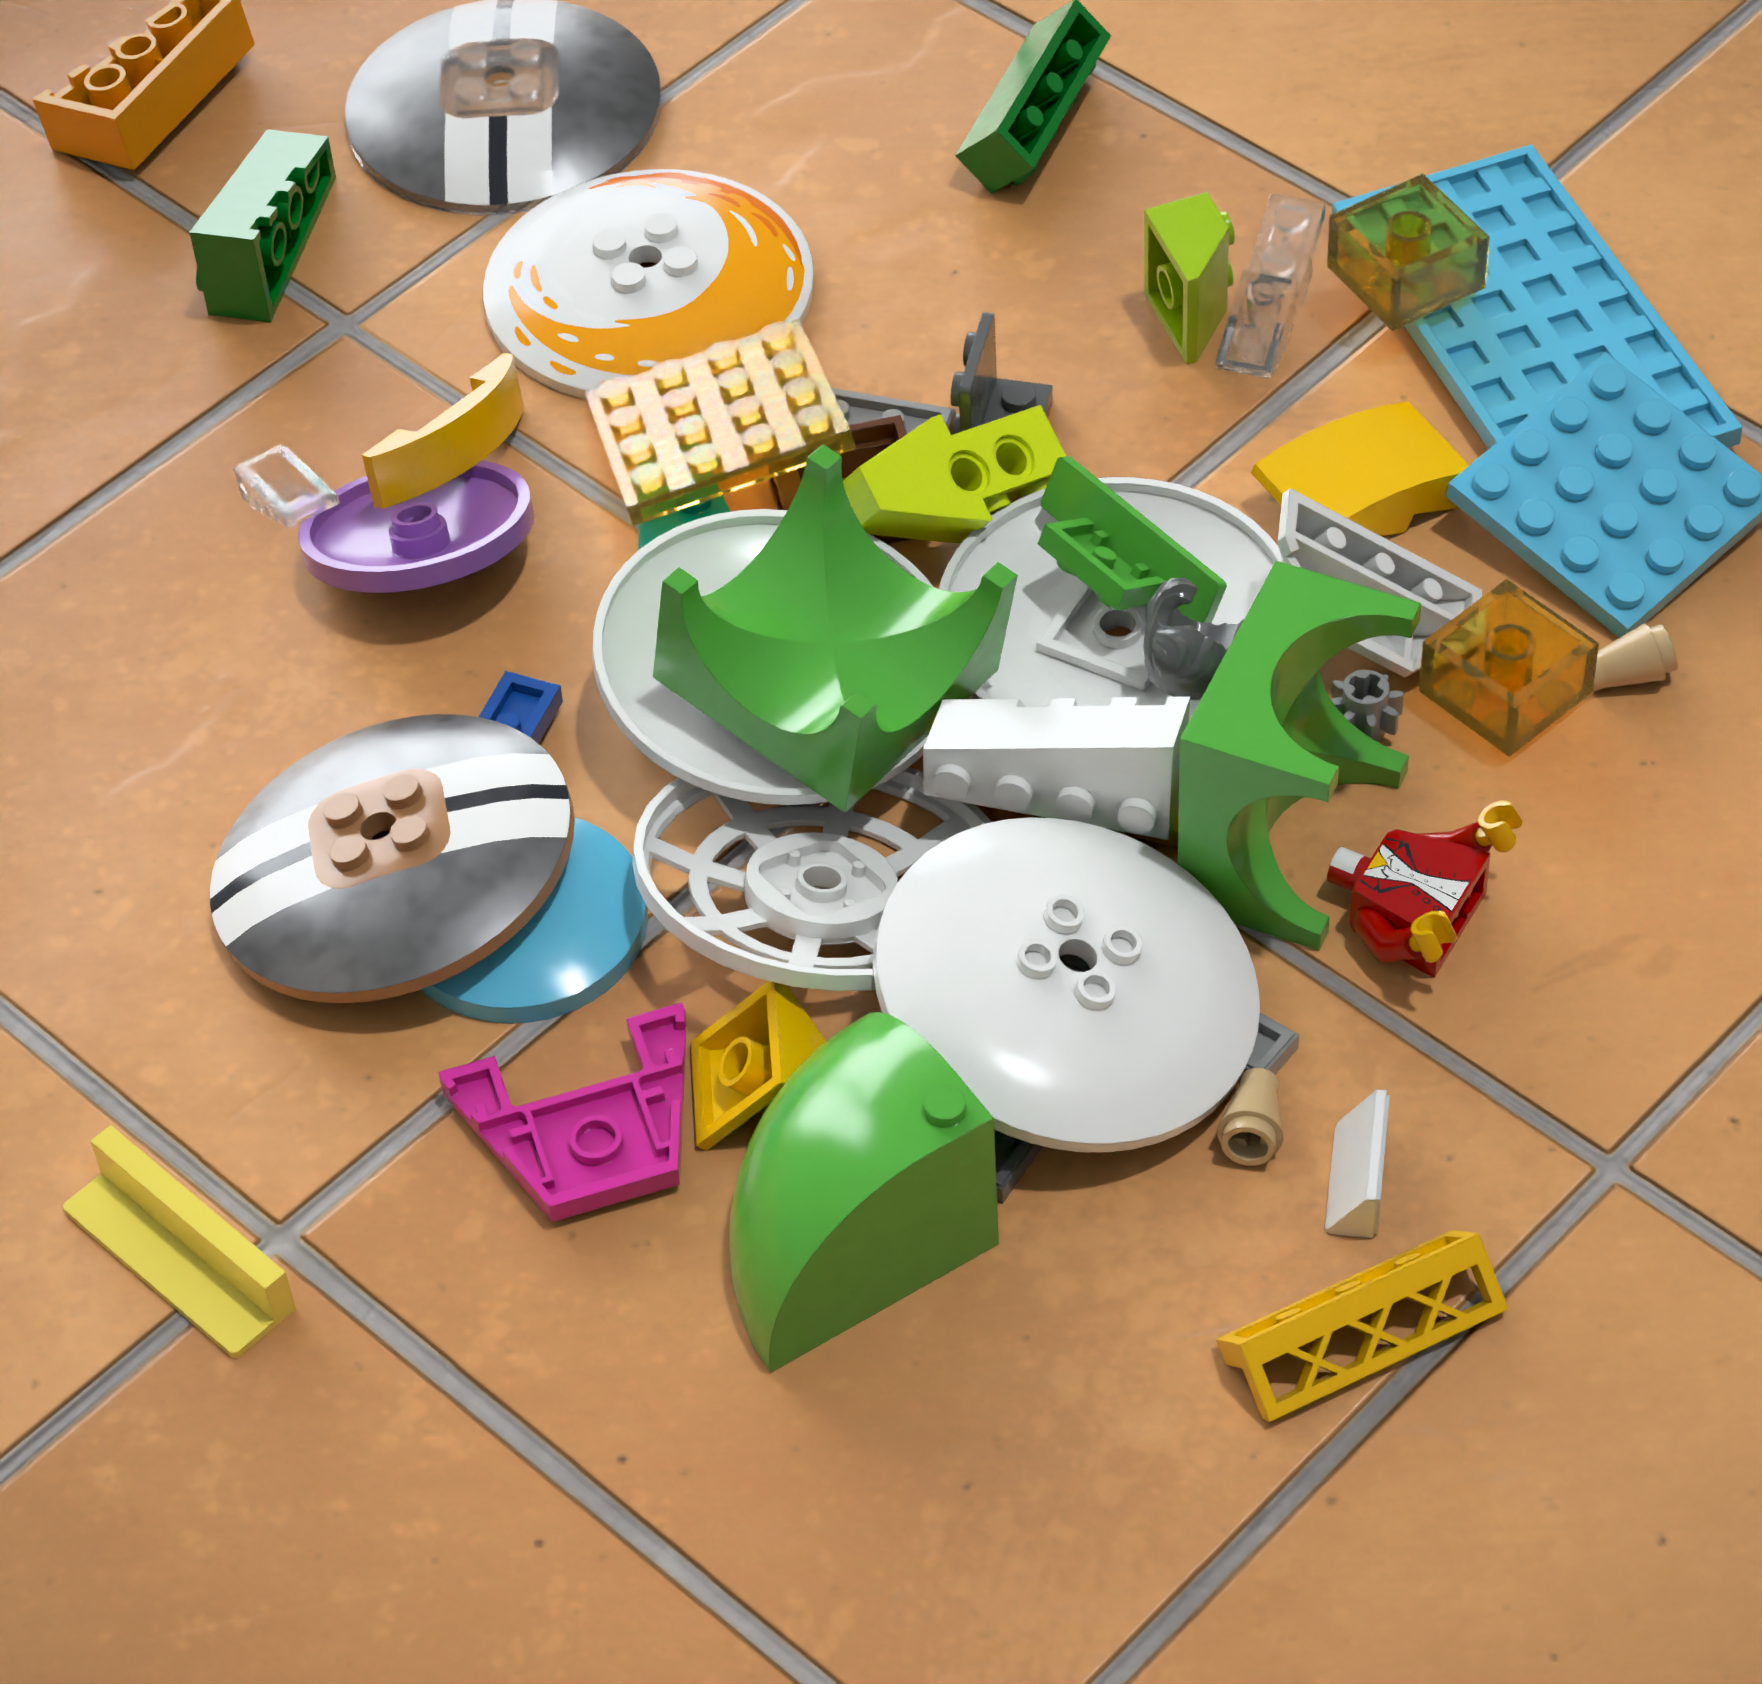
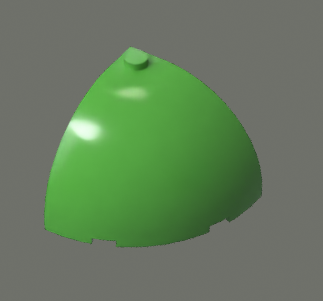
[729,1012,999,1373]

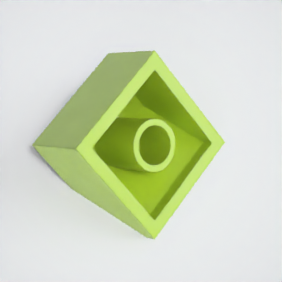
[1144,192,1235,365]

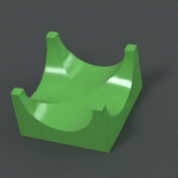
[653,444,1018,813]
[1178,561,1421,951]

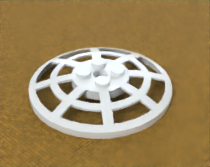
[632,767,992,991]

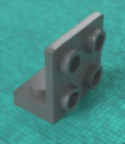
[950,312,1053,434]

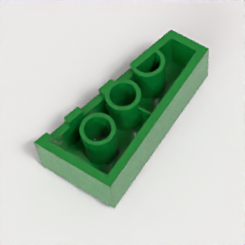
[189,129,336,322]

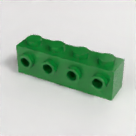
[955,0,1111,194]

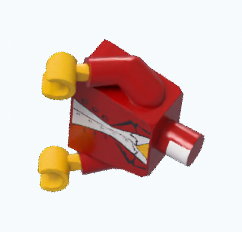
[1327,801,1523,977]

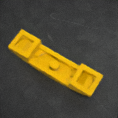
[362,353,524,509]

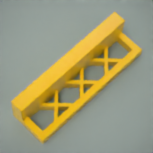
[1216,1230,1509,1422]

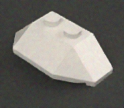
[1278,488,1482,677]

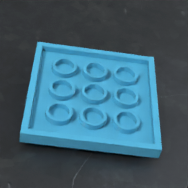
[1446,352,1762,638]

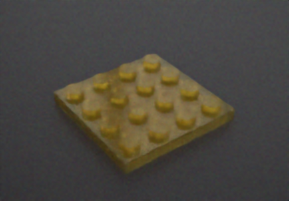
[585,319,856,526]

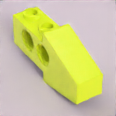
[843,405,1066,544]

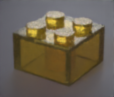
[1327,173,1490,331]
[1419,579,1599,757]

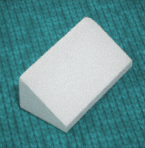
[1325,1089,1390,1239]

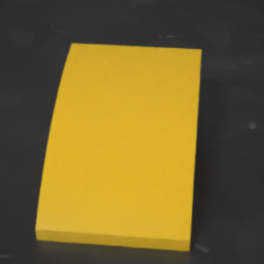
[1251,401,1469,536]

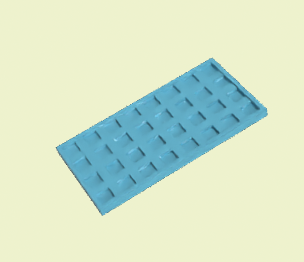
[1332,144,1743,449]

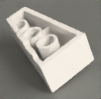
[923,697,1190,840]

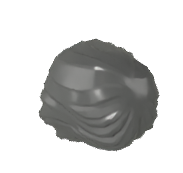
[1143,578,1244,701]

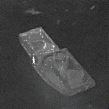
[1215,193,1325,379]

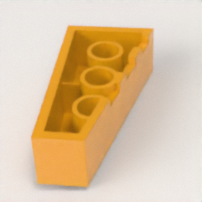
[32,0,255,170]

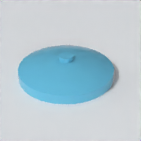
[421,817,648,1023]

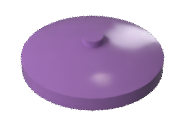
[298,461,534,593]

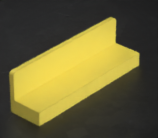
[63,1125,296,1358]

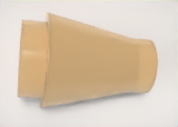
[1581,623,1678,692]
[1217,1068,1283,1166]

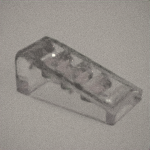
[233,444,340,529]

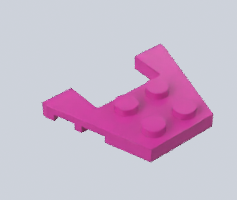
[438,1002,687,1222]

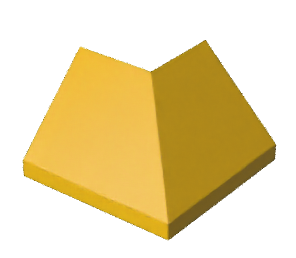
[691,981,826,1151]

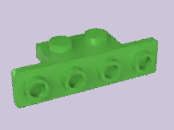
[1037,456,1227,623]

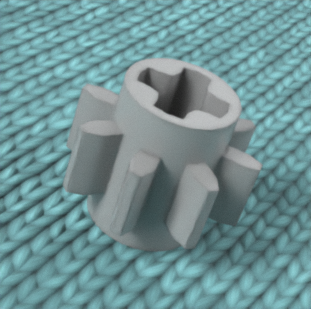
[1331,669,1404,742]

